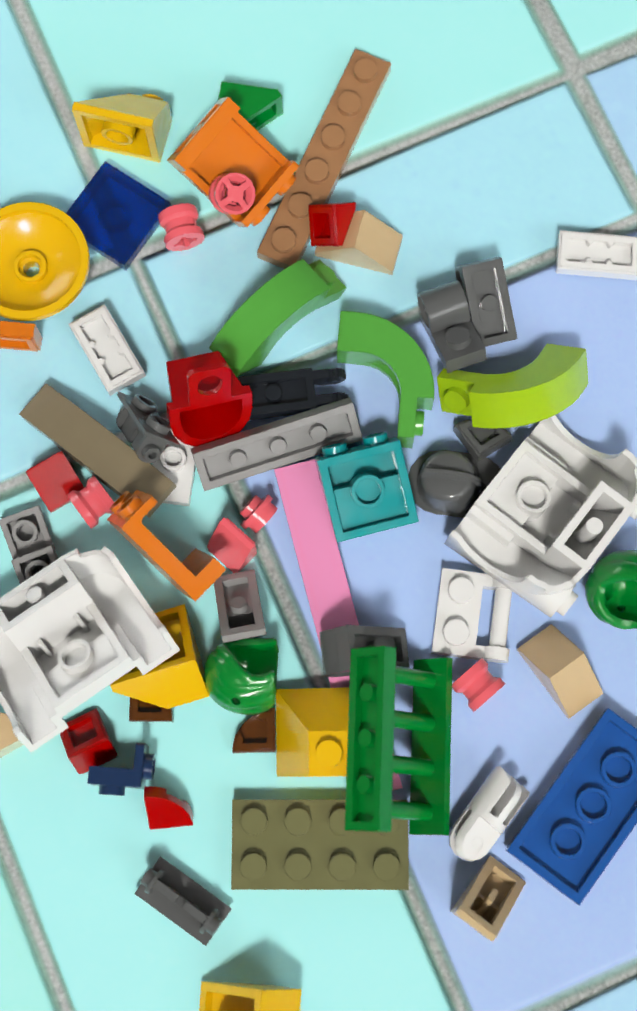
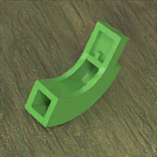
[209,259,347,377]
[337,311,434,448]

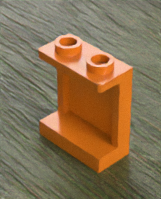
[167,97,299,227]
[107,490,226,602]

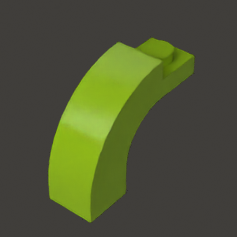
[437,343,589,429]

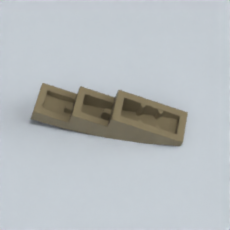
[19,383,177,518]

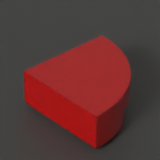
[144,786,193,830]

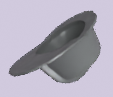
[408,450,501,518]

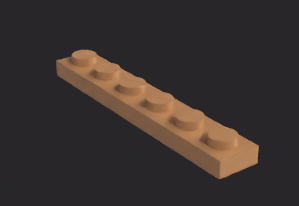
[257,49,391,269]

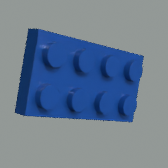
[505,708,637,906]

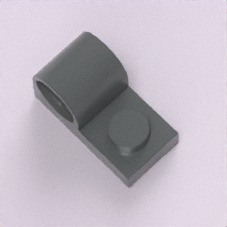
[455,257,517,347]
[417,280,487,373]
[319,625,410,677]

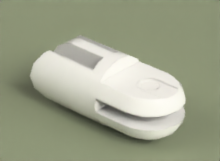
[449,766,530,862]

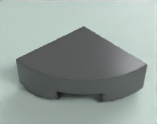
[453,420,512,462]

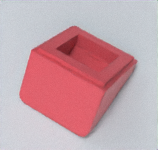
[207,517,257,573]

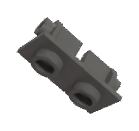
[116,392,180,463]
[134,856,232,946]

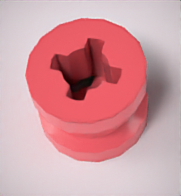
[209,173,255,215]
[158,203,205,251]
[66,475,114,529]
[452,658,506,712]

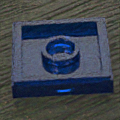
[66,161,171,270]

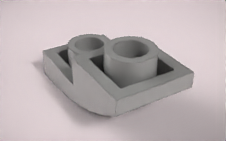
[0,505,58,584]

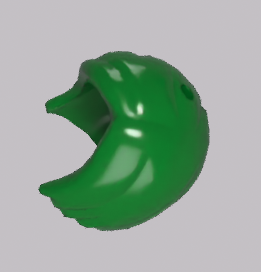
[585,550,637,630]
[204,638,279,715]

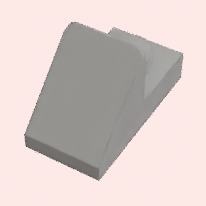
[214,569,267,643]

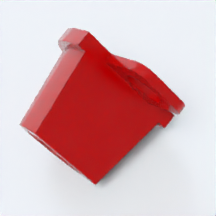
[166,351,252,447]

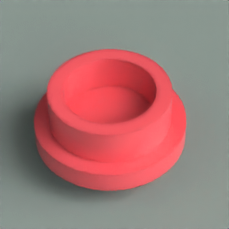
[239,494,278,533]

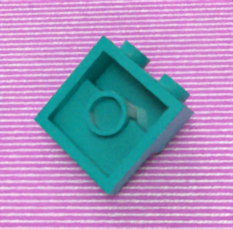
[314,432,419,543]

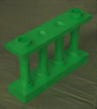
[345,646,453,836]

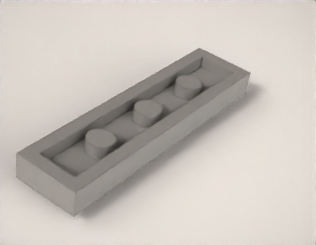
[190,397,363,492]

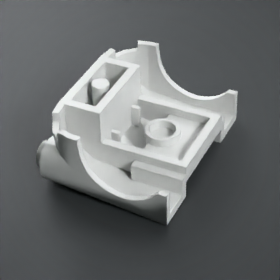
[444,415,637,618]
[0,546,180,753]

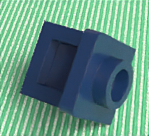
[87,743,156,796]

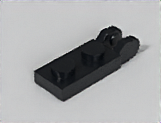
[237,368,349,420]

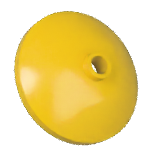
[0,202,90,321]

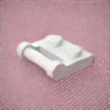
[431,568,513,663]

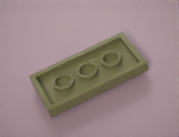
[231,799,409,890]

